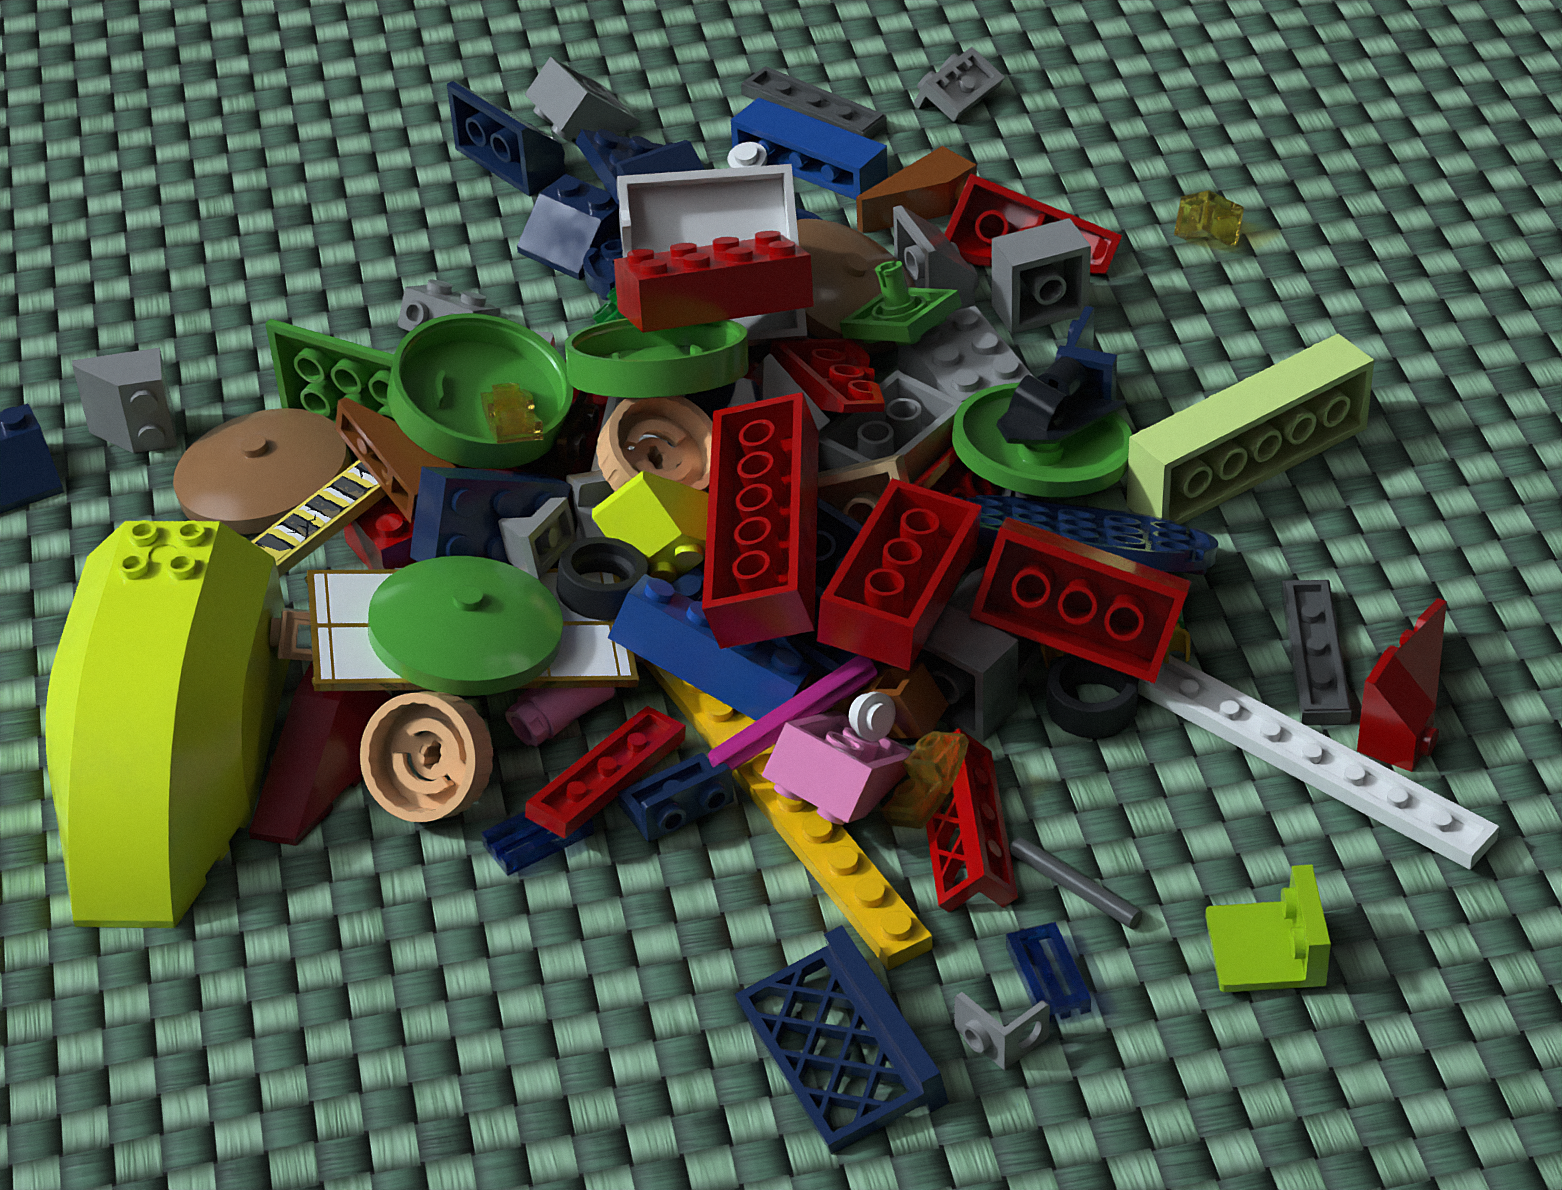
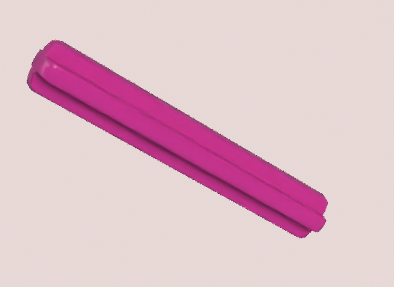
[708,655,878,771]

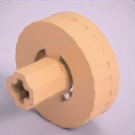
[597,395,713,491]
[360,691,493,822]

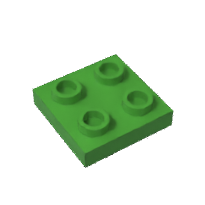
[839,261,962,346]

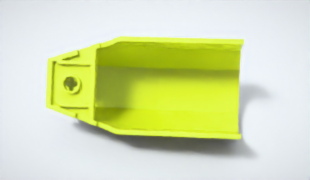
[46,520,290,928]

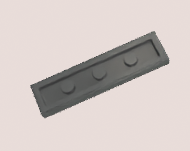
[741,66,887,139]
[1281,580,1351,725]

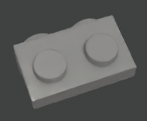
[398,279,501,331]

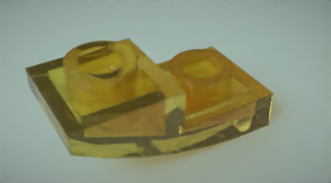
[480,383,543,444]
[880,731,969,829]

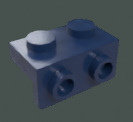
[617,752,734,842]

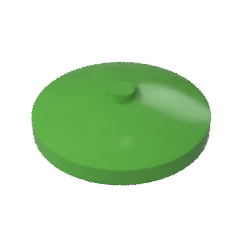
[952,383,1133,497]
[368,556,563,696]

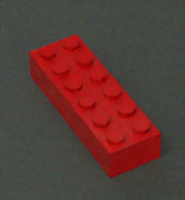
[702,392,819,649]

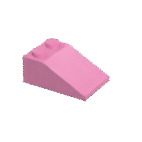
[762,710,920,825]

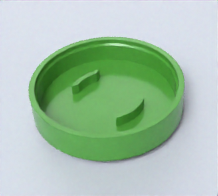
[387,313,573,469]
[565,318,749,398]

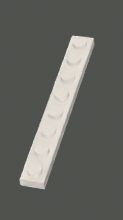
[1138,655,1499,870]

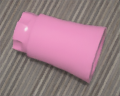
[505,680,615,747]

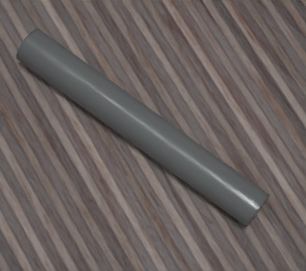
[1010,837,1142,929]

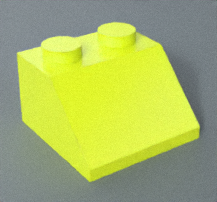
[592,470,709,583]

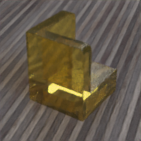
[1174,190,1244,246]

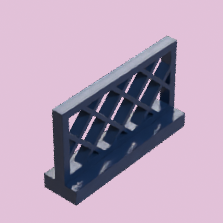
[735,925,949,1154]

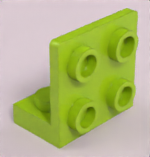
[1205,864,1331,992]

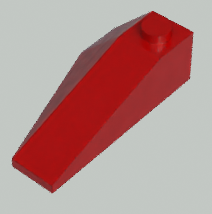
[769,338,885,413]

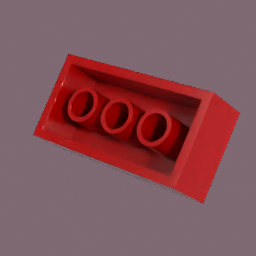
[614,231,814,333]
[817,478,982,671]
[969,517,1191,684]

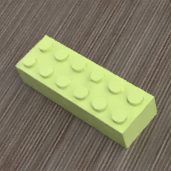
[1126,333,1374,525]

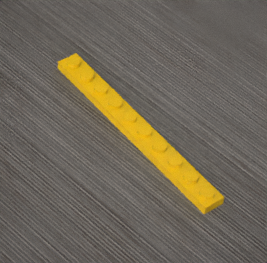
[643,659,933,970]

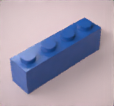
[731,97,888,200]
[608,574,813,721]

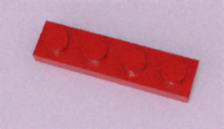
[525,705,686,839]

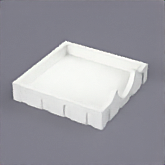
[617,164,807,346]

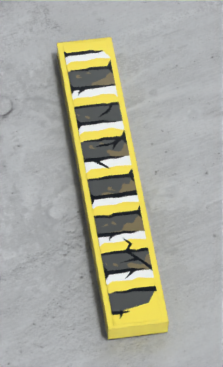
[251,460,387,578]

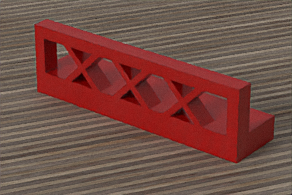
[915,728,1018,913]

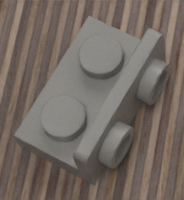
[913,47,1005,122]

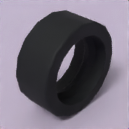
[556,536,649,620]
[1046,653,1139,738]

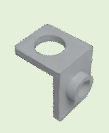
[954,992,1050,1070]

